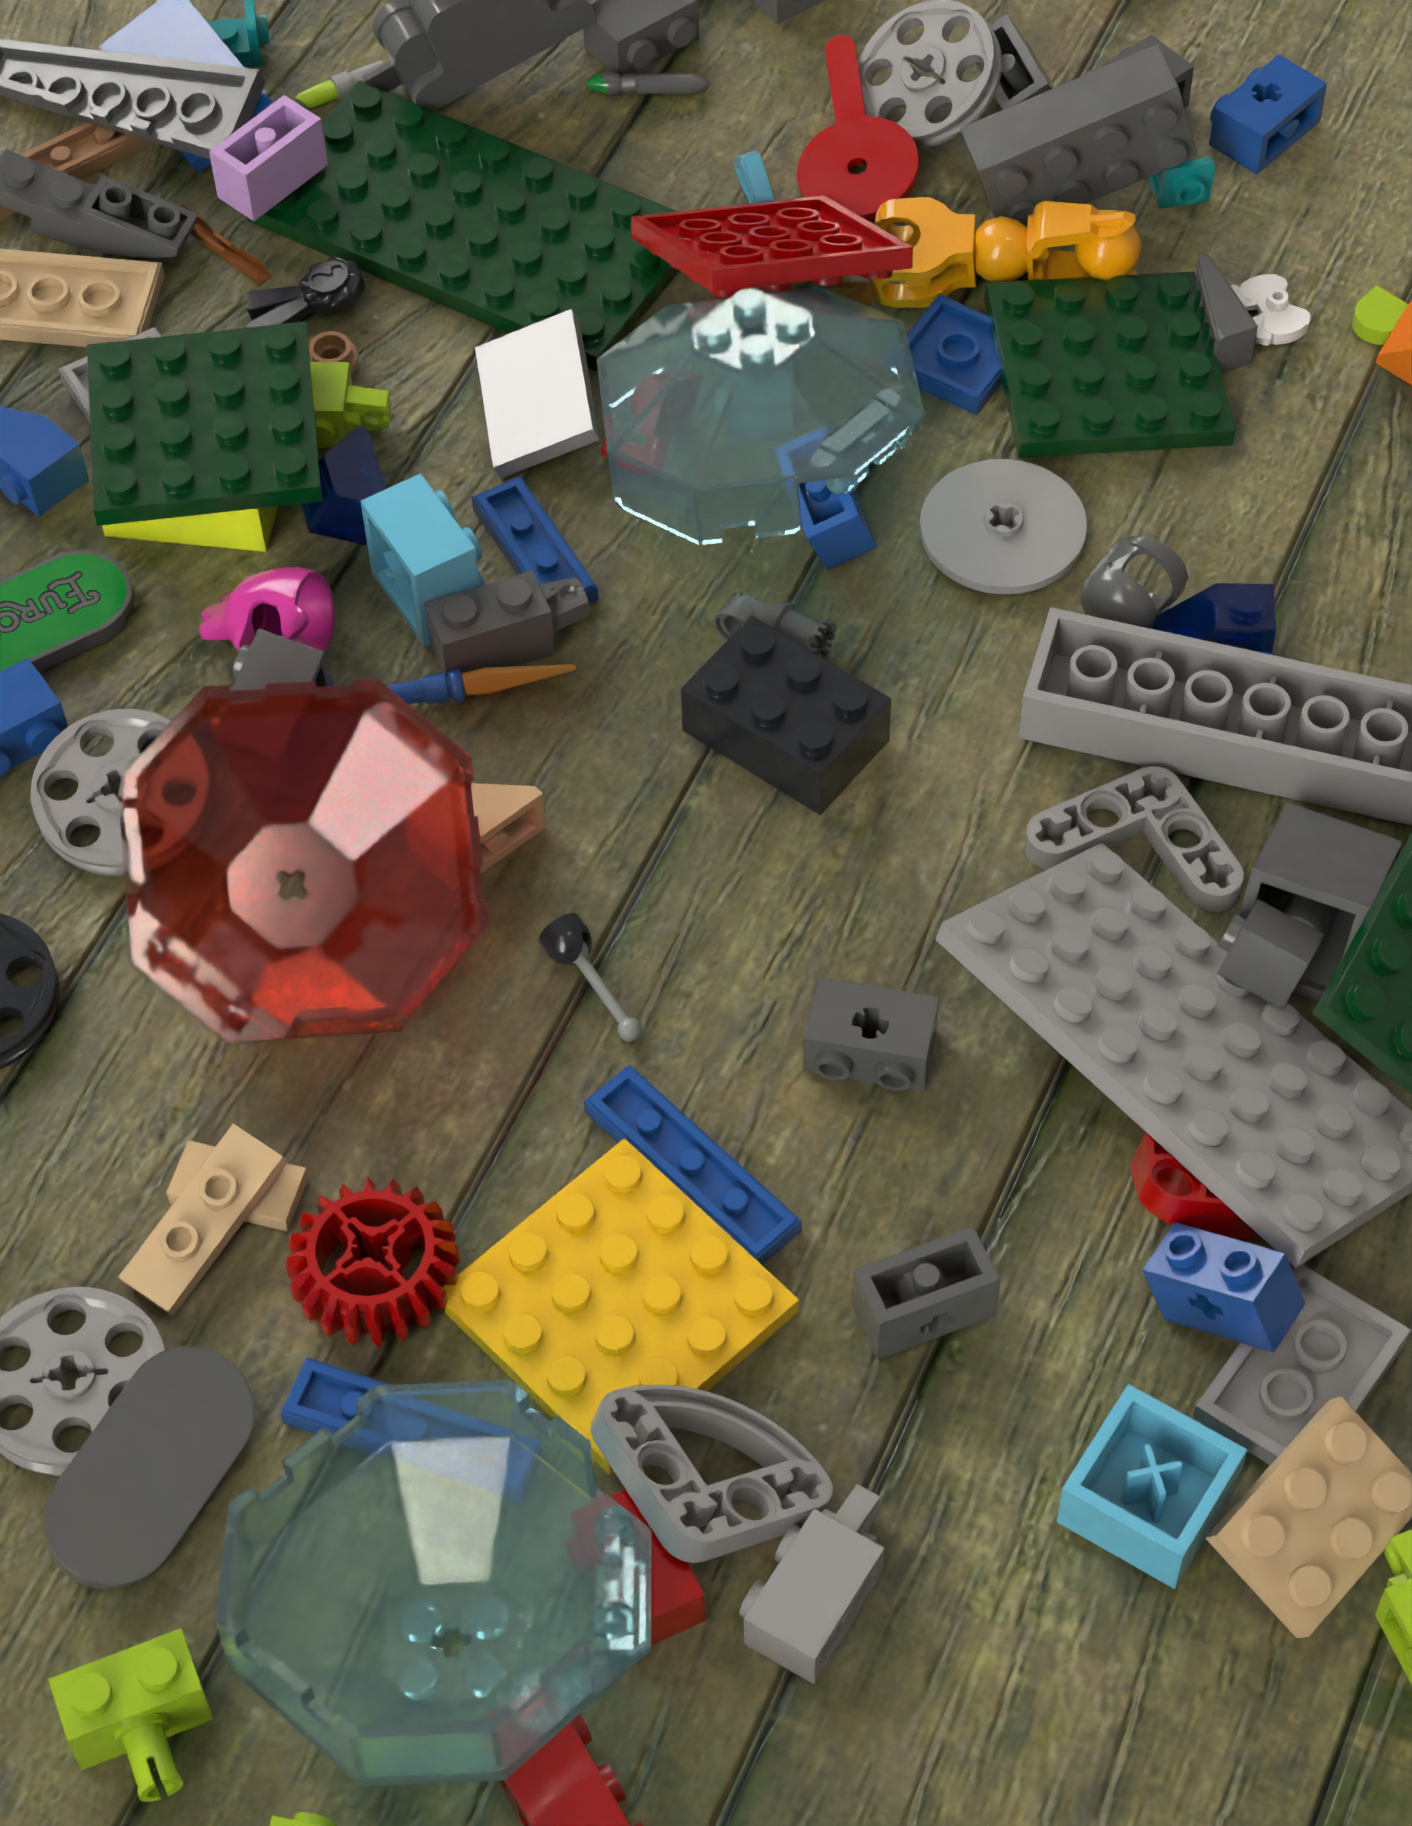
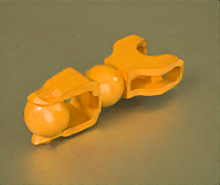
[870,197,1142,308]

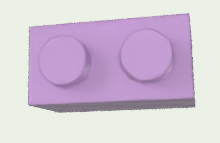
[209,95,328,221]

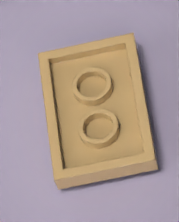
[1205,1396,1412,1638]

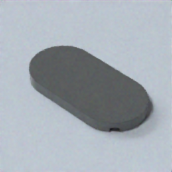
[44,1347,255,1589]

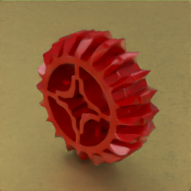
[286,1177,461,1348]

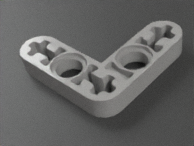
[1024,766,1244,913]

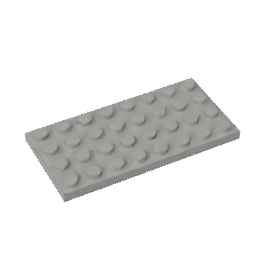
[935,843,1412,1268]

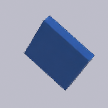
[884,294,1002,415]

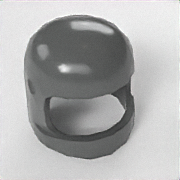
[1081,536,1188,629]

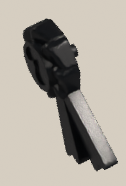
[246,256,365,328]

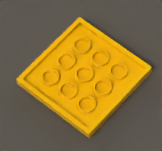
[443,1138,799,1476]

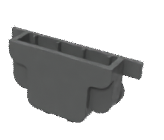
[363,0,597,111]

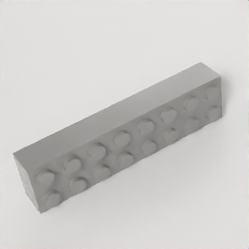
[1019,607,1412,826]

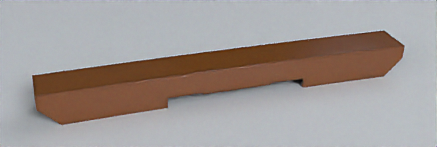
[180,204,271,285]

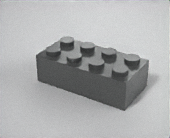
[960,44,1198,227]

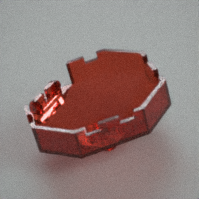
[118,679,489,1044]

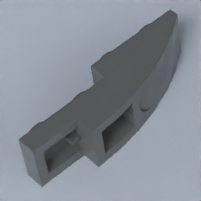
[0,149,198,258]

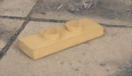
[118,1124,287,1317]

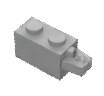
[739,1484,885,1685]

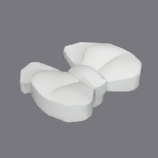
[1231,274,1311,346]

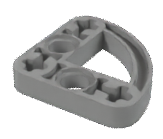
[590,1385,833,1563]

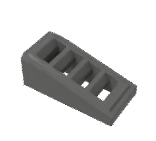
[1195,254,1258,373]

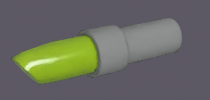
[294,60,383,109]

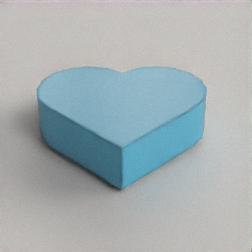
[734,151,775,204]

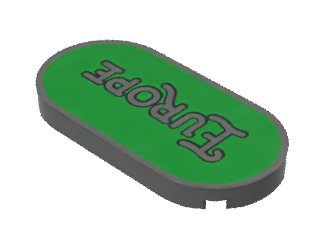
[0,550,135,672]

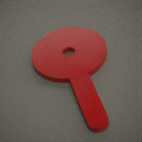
[797,35,920,221]

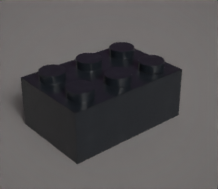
[681,616,891,815]

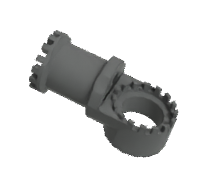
[714,592,837,658]

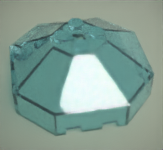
[597,286,925,545]
[215,1379,652,1787]

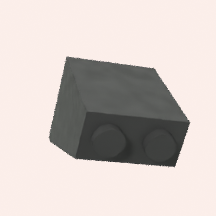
[1239,803,1402,1001]

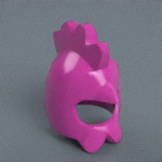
[198,567,335,652]

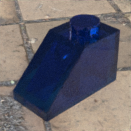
[1152,583,1277,655]

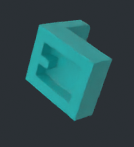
[207,0,270,67]
[1148,157,1216,208]

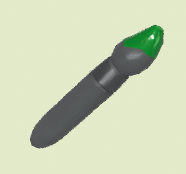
[586,72,710,95]

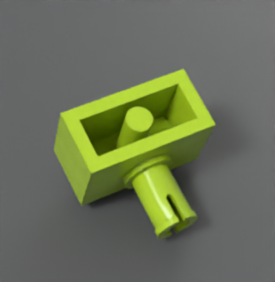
[48,1628,214,1802]

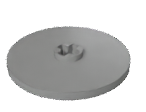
[920,459,1087,594]

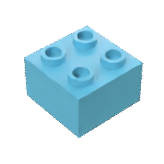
[361,473,485,648]
[1057,1384,1248,1589]

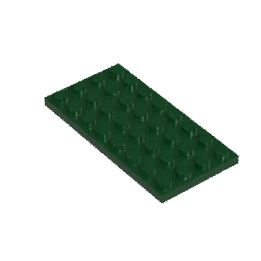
[247,80,680,372]

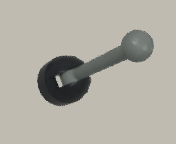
[539,913,642,1042]

